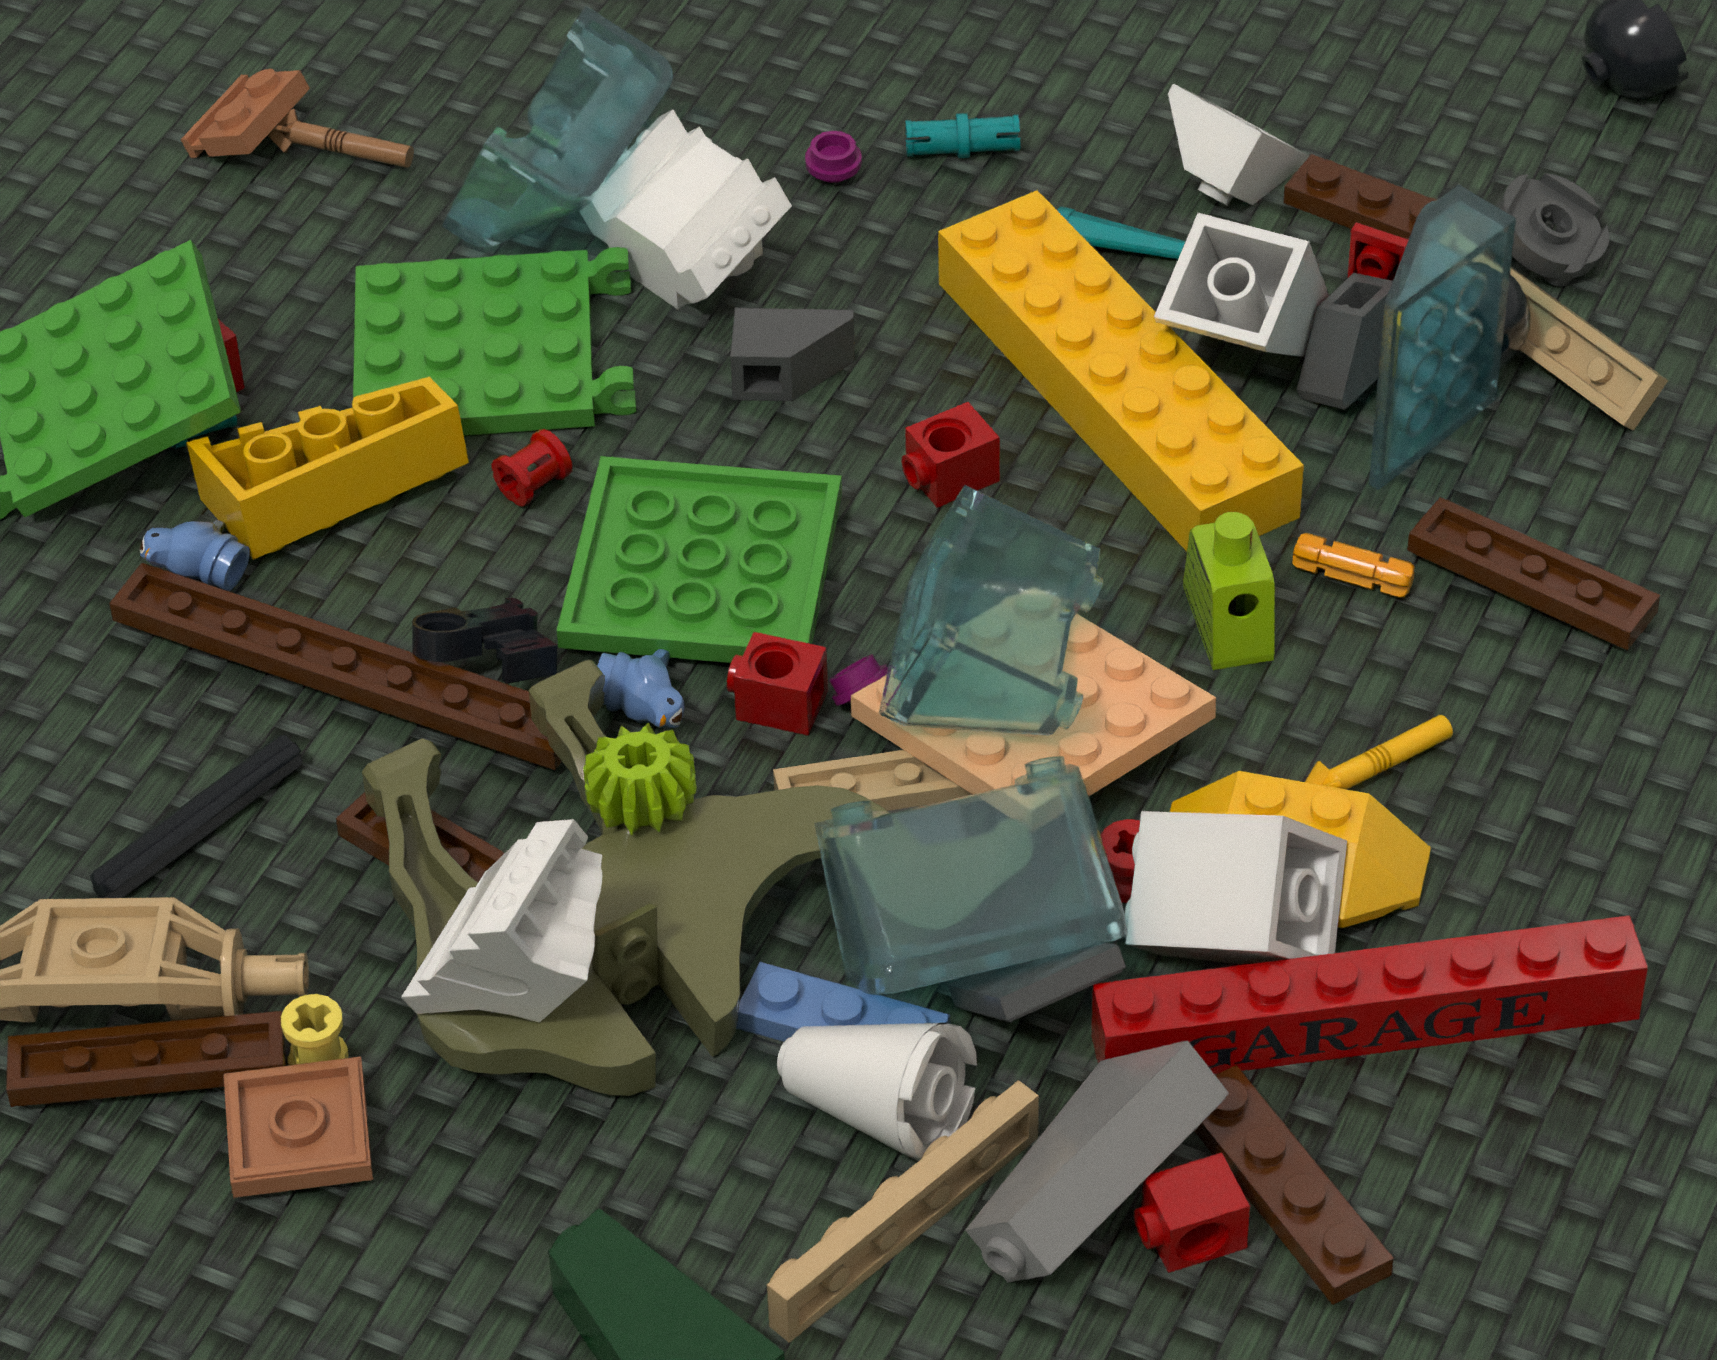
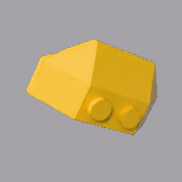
[1169,771,1431,928]

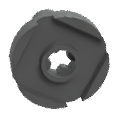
[1491,173,1609,287]

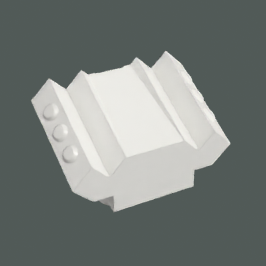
[576,109,792,309]
[401,819,602,1023]

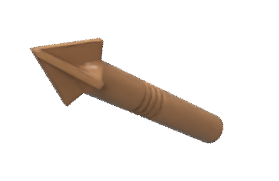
[267,109,414,168]

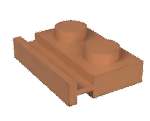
[181,69,310,158]

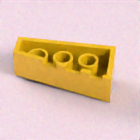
[186,376,469,560]

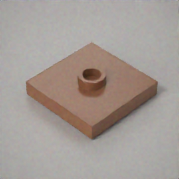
[224,1056,373,1198]

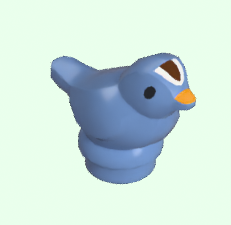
[140,520,250,591]
[598,649,685,728]

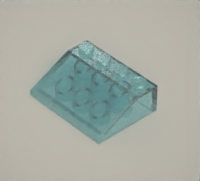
[1369,185,1516,490]

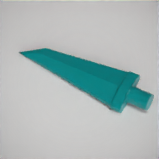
[1057,206,1186,259]

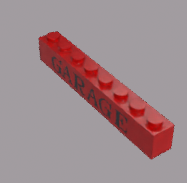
[1091,915,1648,1075]

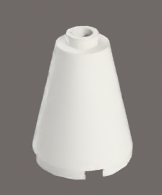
[777,1023,977,1161]

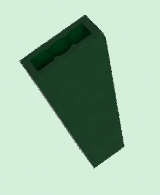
[548,1208,785,1360]

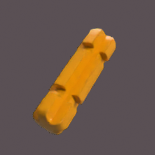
[1293,533,1415,598]

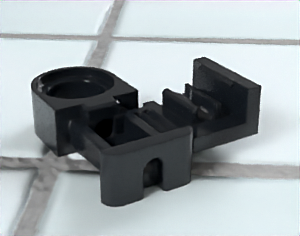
[412,598,557,684]

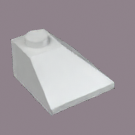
[1168,84,1309,205]

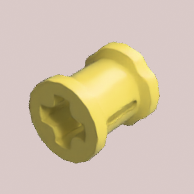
[281,994,349,1065]

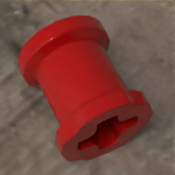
[491,429,573,506]

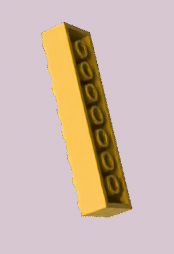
[938,190,1304,552]

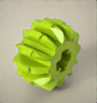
[583,723,697,836]

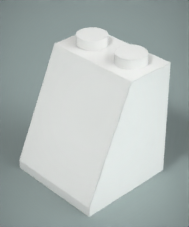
[1154,213,1329,357]
[1124,811,1347,965]

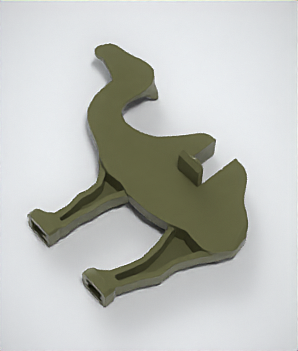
[362,660,1032,1096]

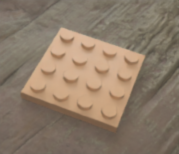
[851,588,1216,832]

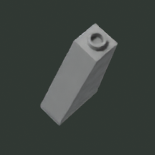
[965,1040,1229,1282]

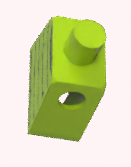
[1183,512,1275,670]

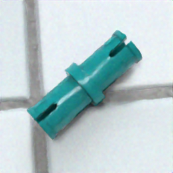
[905,113,1020,158]

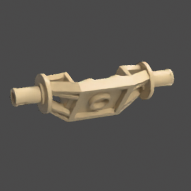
[0,897,309,1022]

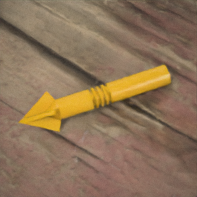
[1305,715,1453,790]

